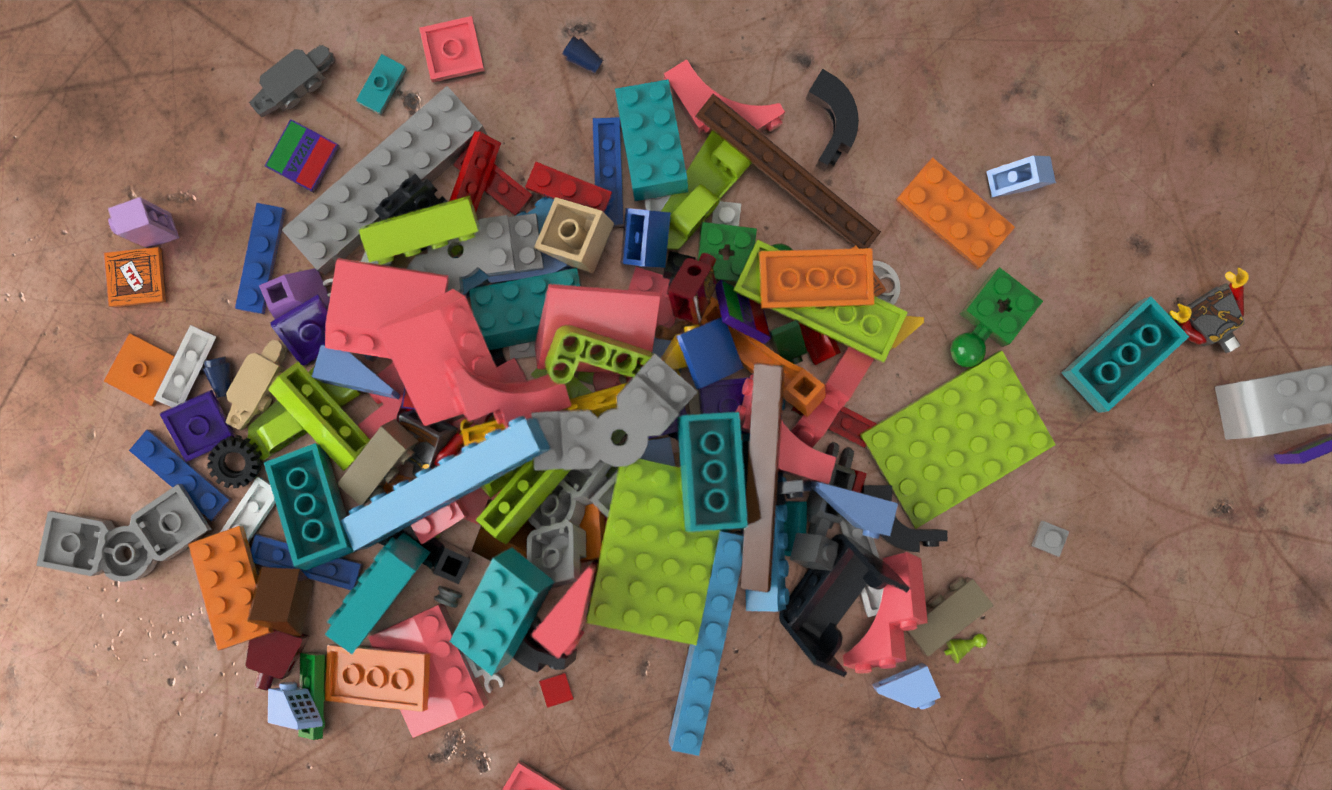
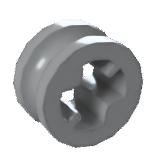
[434,586,462,608]

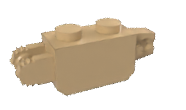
[226,340,289,430]

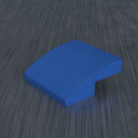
[677,317,743,389]

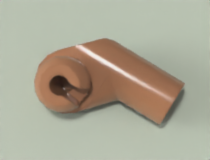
[655,321,693,341]

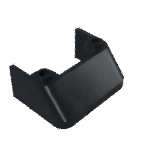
[779,534,910,677]

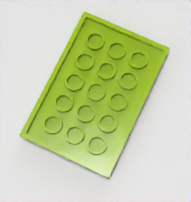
[859,351,1056,529]
[585,459,720,645]

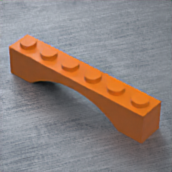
[693,297,826,417]

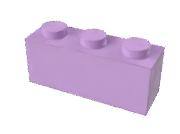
[108,197,179,248]

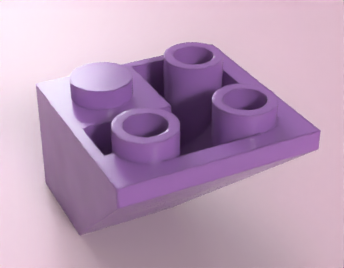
[259,268,330,319]

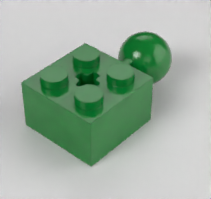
[696,222,793,285]
[950,267,1043,368]

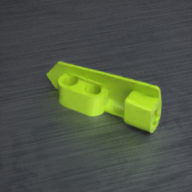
[661,131,752,250]
[248,366,361,461]

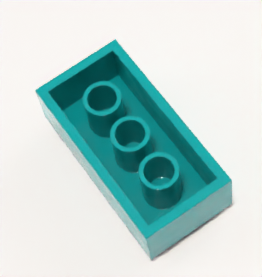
[615,79,688,201]
[469,268,582,350]
[1061,296,1189,413]
[677,412,748,532]
[264,443,357,570]
[325,533,431,654]
[450,547,555,676]

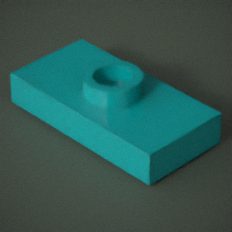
[356,54,407,115]
[784,501,807,556]

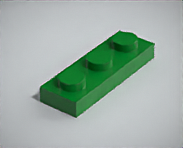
[298,652,326,740]

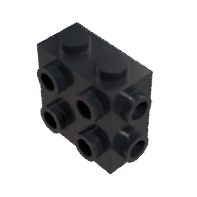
[374,174,448,255]

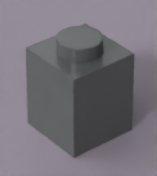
[790,533,839,571]

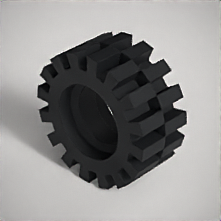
[207,435,263,489]

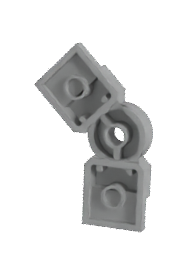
[406,213,544,294]
[531,353,697,470]
[527,460,612,589]
[36,484,212,582]

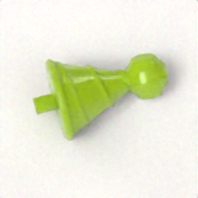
[944,633,988,664]

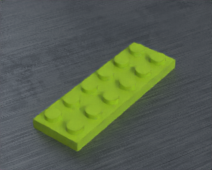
[733,240,908,363]

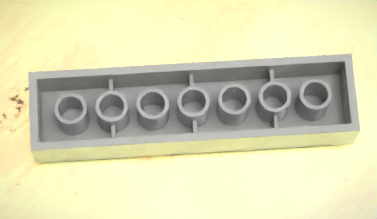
[282,86,487,275]

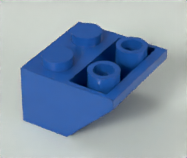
[620,208,671,268]

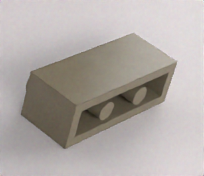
[337,419,419,505]
[906,577,994,657]

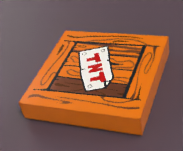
[104,247,166,307]

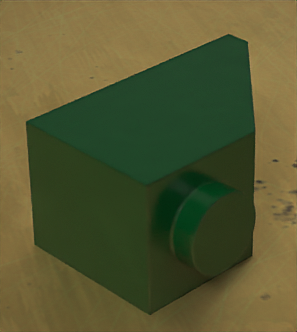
[769,320,807,365]

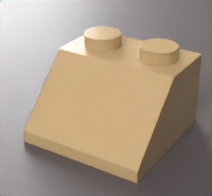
[534,197,614,273]

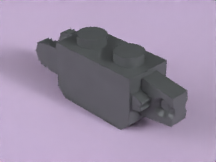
[249,45,335,117]
[807,441,856,537]

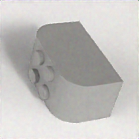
[1215,365,1332,440]

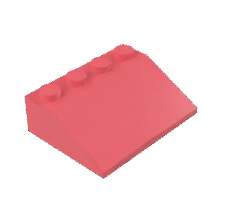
[325,258,449,359]
[535,284,660,374]
[377,289,502,426]
[531,560,598,658]
[368,603,488,737]

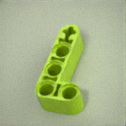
[545,325,654,384]

